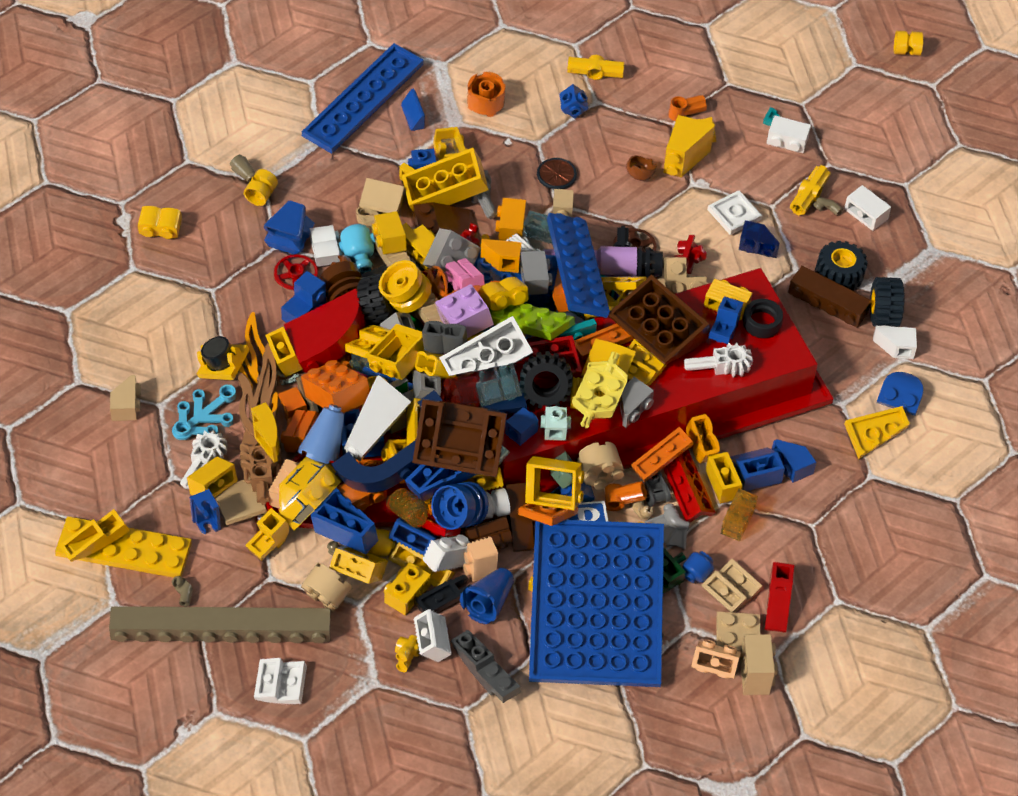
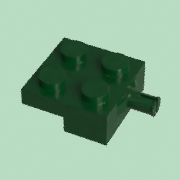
[663,548,686,594]

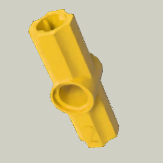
[567,55,624,80]
[790,165,830,216]

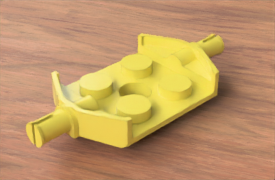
[572,352,628,428]

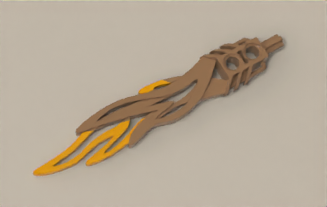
[237,312,282,505]

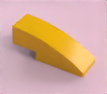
[251,402,279,463]
[59,509,130,562]

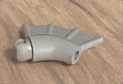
[645,504,690,550]

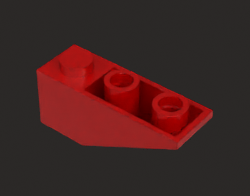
[765,562,794,633]

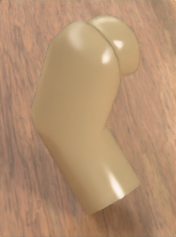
[632,500,653,519]

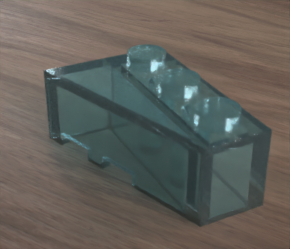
[476,364,522,407]

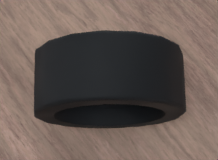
[743,299,783,338]

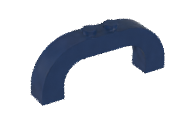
[332,390,442,492]

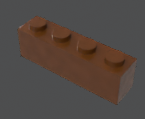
[788,266,871,328]

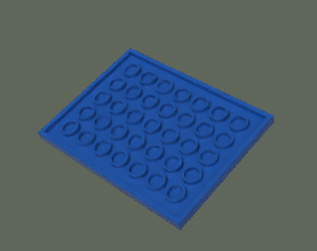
[529,520,664,687]

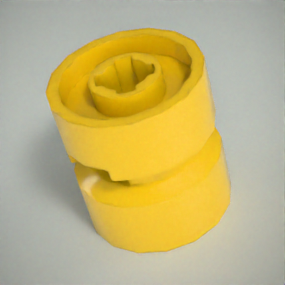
[894,30,923,56]
[243,169,278,206]

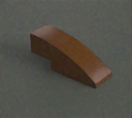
[505,483,534,552]

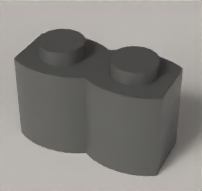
[422,321,468,354]

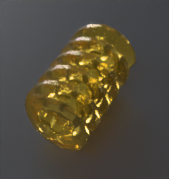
[386,488,429,528]

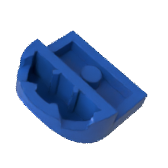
[877,372,923,416]

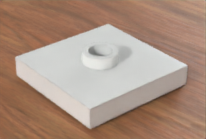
[707,190,762,235]

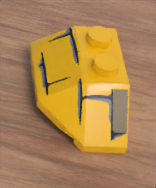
[279,457,342,530]

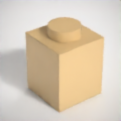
[553,189,574,217]

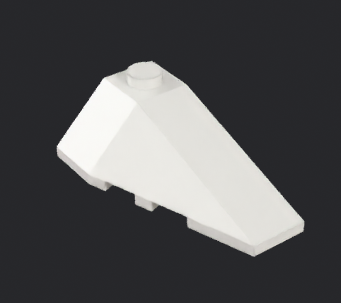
[440,316,533,376]

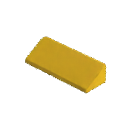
[388,542,455,587]

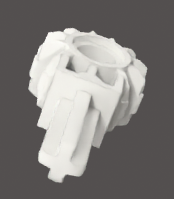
[684,342,753,377]
[180,430,228,489]

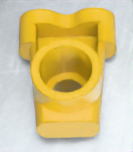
[395,635,420,672]

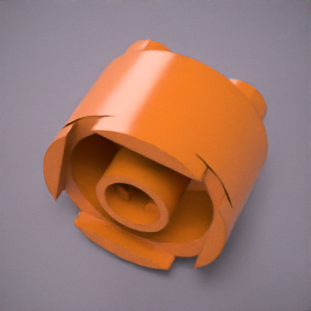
[467,72,506,117]

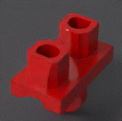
[674,235,707,274]

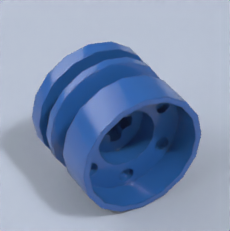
[431,481,489,530]

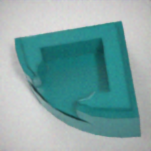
[763,107,780,126]

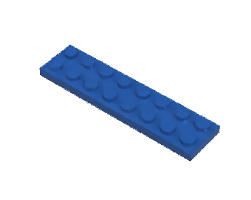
[302,43,424,154]
[547,213,610,318]

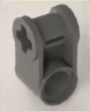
[640,471,671,507]

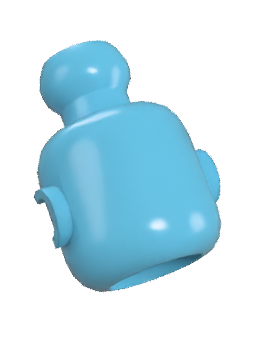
[339,224,375,274]

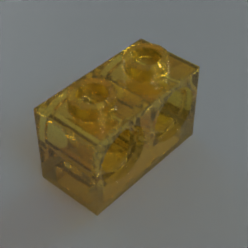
[721,489,758,541]

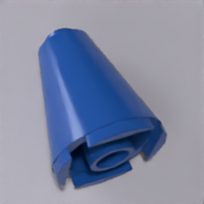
[460,568,514,624]

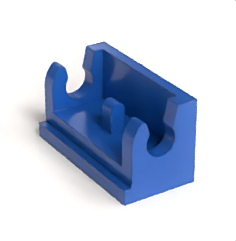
[190,489,221,534]

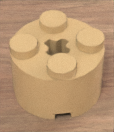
[576,442,624,490]
[301,562,352,612]

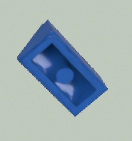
[401,89,425,131]

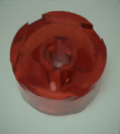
[440,374,483,408]

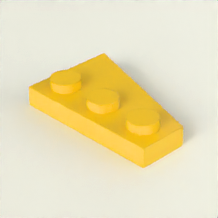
[844,406,910,459]

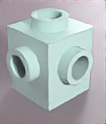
[541,406,571,440]

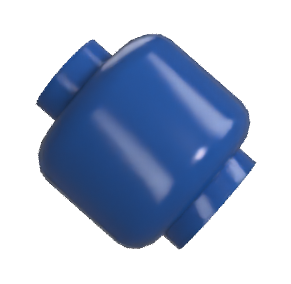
[682,551,714,584]

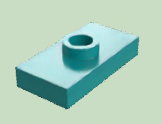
[555,319,597,340]

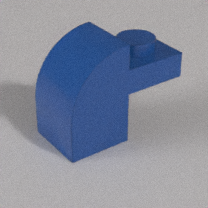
[709,296,744,344]

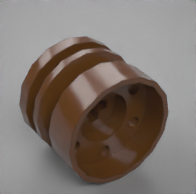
[320,261,362,302]

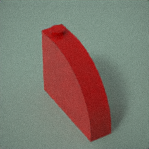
[284,289,366,373]

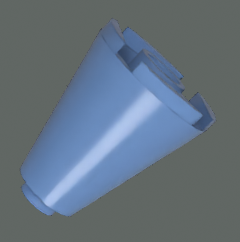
[298,404,344,464]

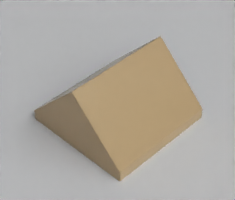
[359,178,407,213]

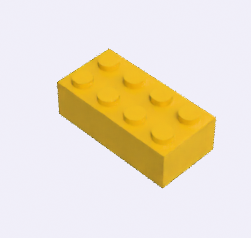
[402,148,489,211]

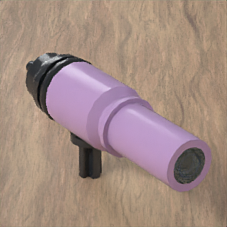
[544,226,663,278]

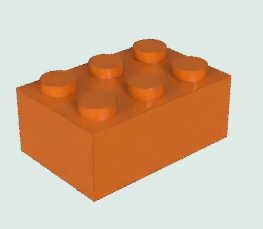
[301,360,370,413]

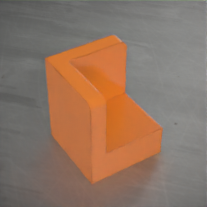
[278,387,307,421]

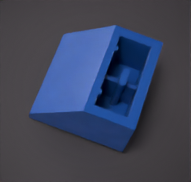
[730,447,785,492]

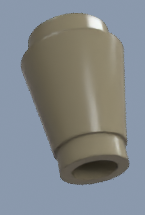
[230,154,255,183]

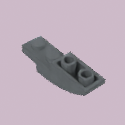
[451,630,521,703]

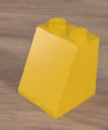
[663,115,715,178]

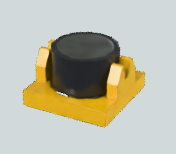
[196,336,250,380]

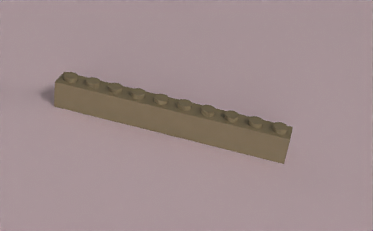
[109,606,331,643]

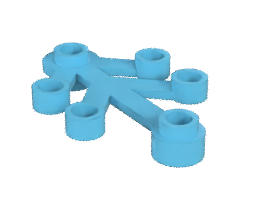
[172,384,236,440]

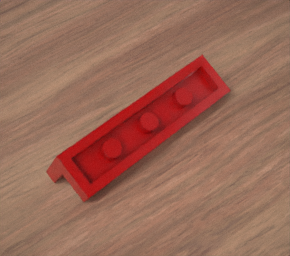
[663,449,716,522]

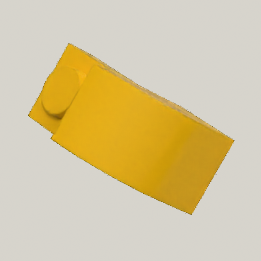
[245,508,289,561]

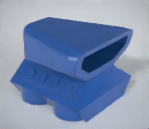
[264,201,315,254]

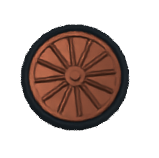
[537,158,577,189]

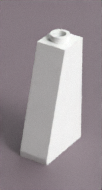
[344,375,411,461]

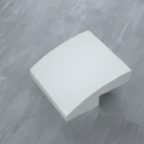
[254,658,307,704]

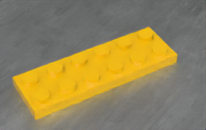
[55,516,192,578]

